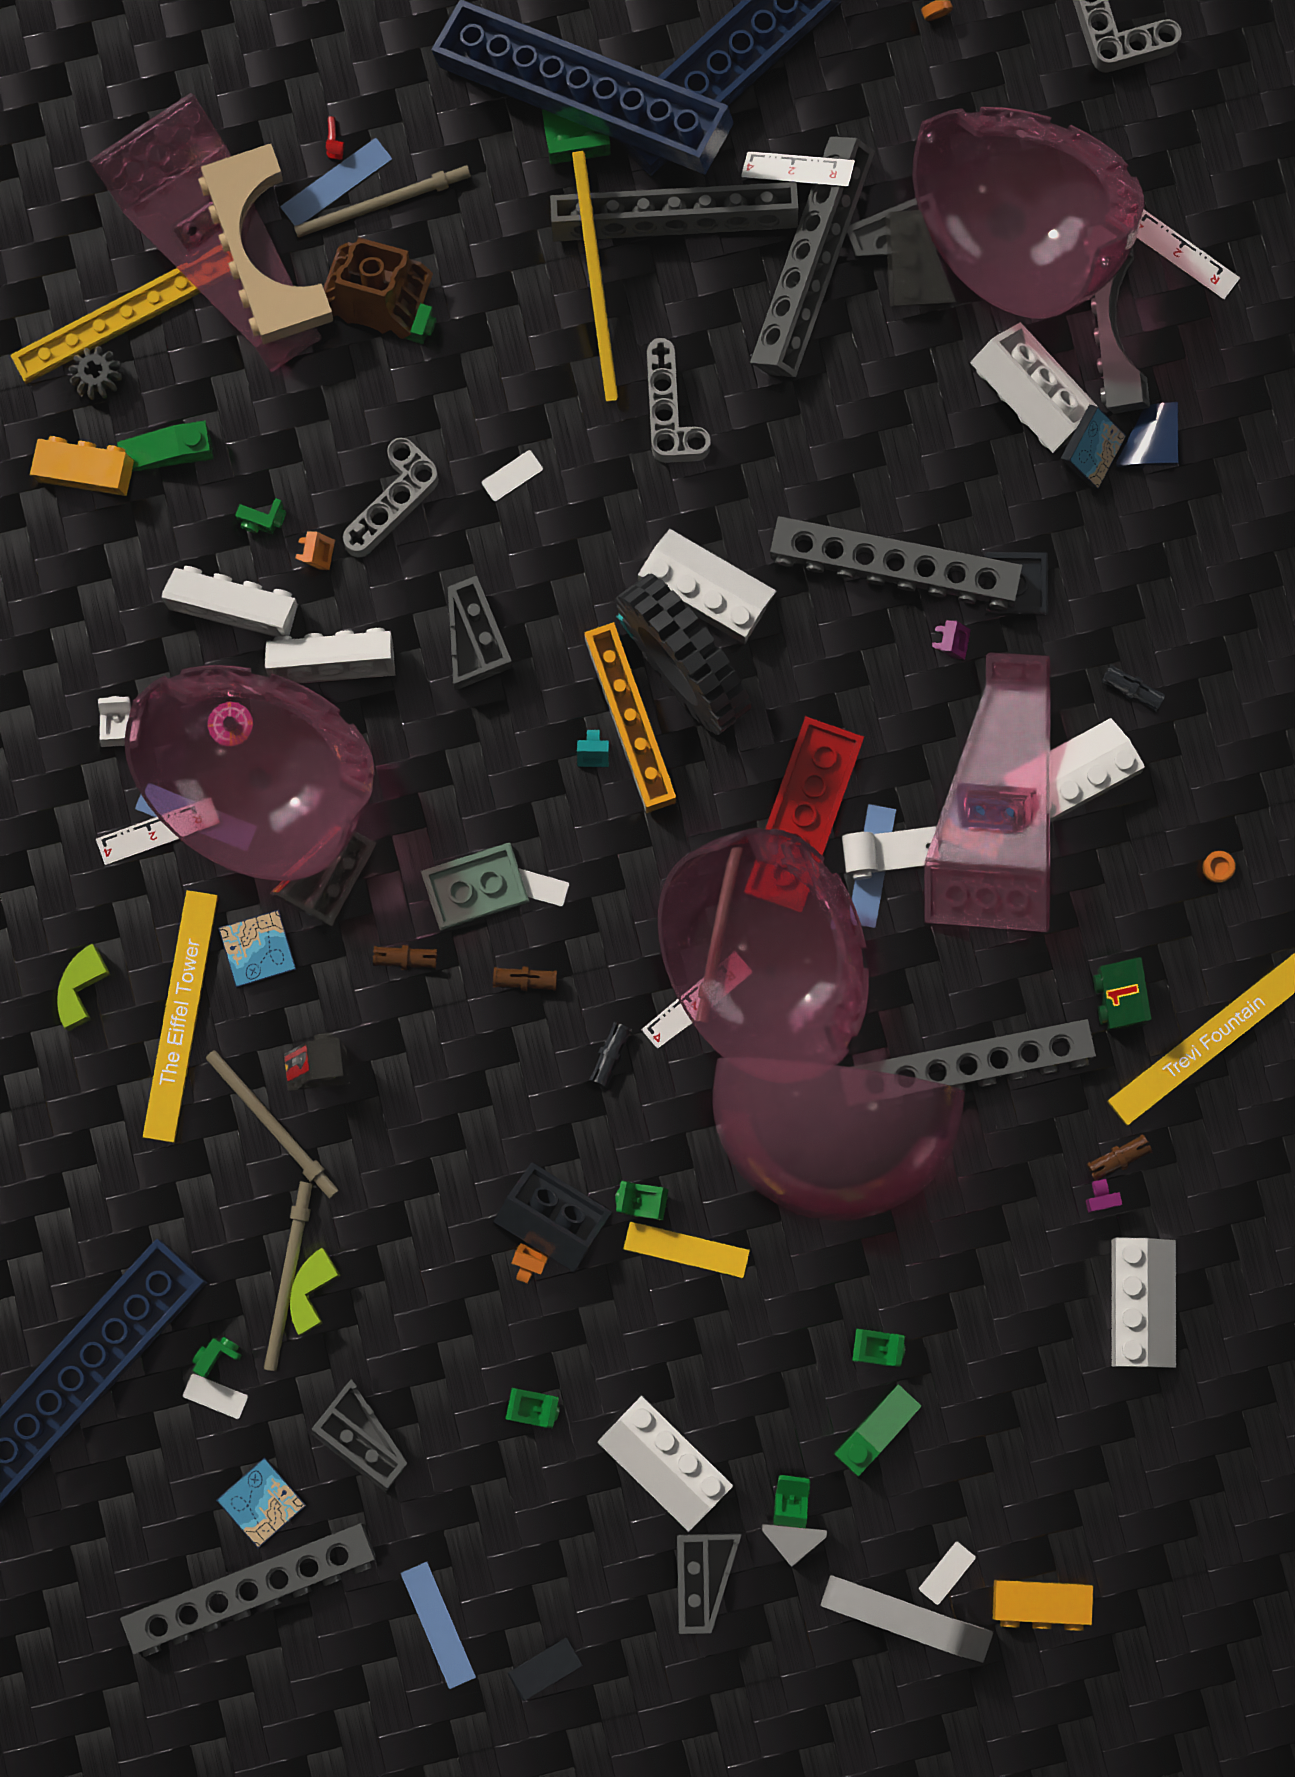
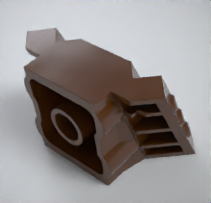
[324,237,433,339]

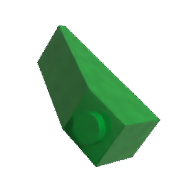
[117,421,214,472]
[834,1384,921,1476]

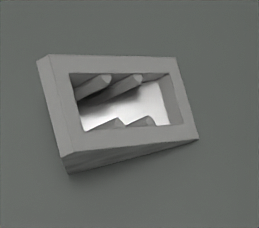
[762,1524,827,1566]

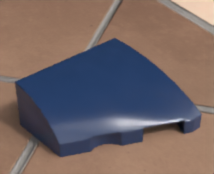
[1116,402,1178,468]

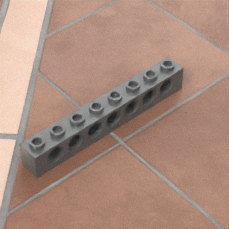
[750,137,875,377]
[550,182,798,242]
[770,516,1022,610]
[839,1019,1096,1112]
[120,1523,376,1657]

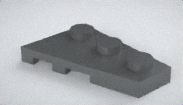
[846,192,953,257]

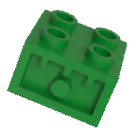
[542,109,611,165]

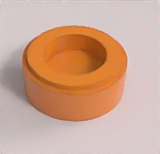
[921,0,953,21]
[1203,851,1235,883]

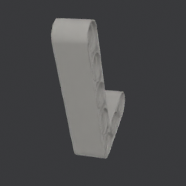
[1073,0,1181,72]
[820,1575,993,1663]

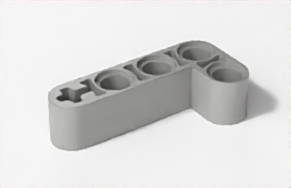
[647,338,711,463]
[343,438,439,557]

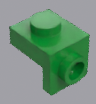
[395,303,436,345]
[235,498,286,535]
[615,1181,669,1220]
[852,1329,905,1367]
[192,1336,243,1378]
[506,1388,559,1428]
[774,1475,810,1528]

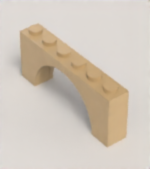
[198,143,333,345]

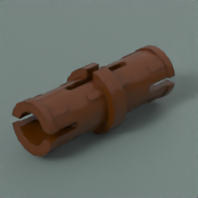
[373,945,437,970]
[493,966,557,992]
[1087,1134,1152,1181]

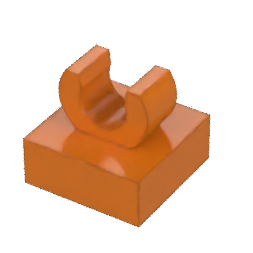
[296,531,335,570]
[512,1243,549,1284]

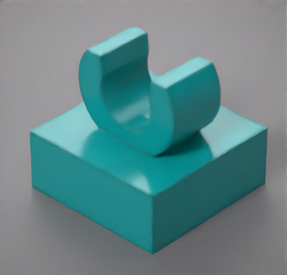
[577,730,609,767]

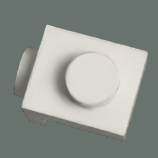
[98,696,133,747]

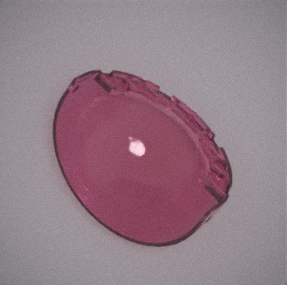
[913,107,1144,318]
[125,665,375,881]
[658,828,869,1083]
[712,1057,965,1221]

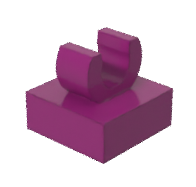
[932,620,971,659]
[1086,1179,1122,1213]

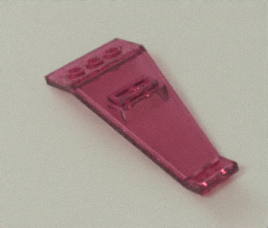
[89,93,322,372]
[924,653,1050,932]

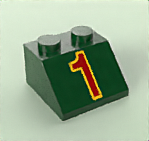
[1093,957,1151,1031]

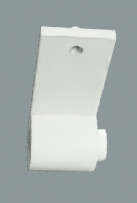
[842,826,940,880]

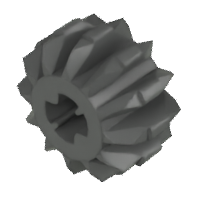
[69,347,122,400]

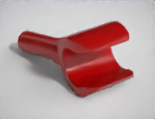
[326,116,345,160]

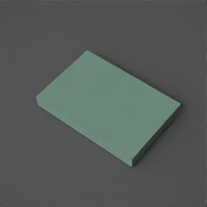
[421,842,529,931]

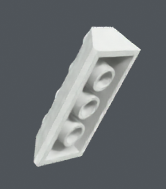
[970,322,1098,453]
[638,529,776,644]
[162,566,298,637]
[265,628,395,686]
[1002,718,1145,832]
[1112,1238,1176,1368]
[598,1396,733,1532]

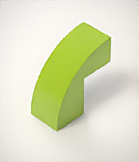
[58,944,110,1031]
[290,1248,340,1336]

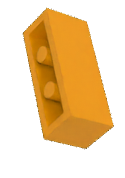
[30,436,134,496]
[993,1580,1093,1631]

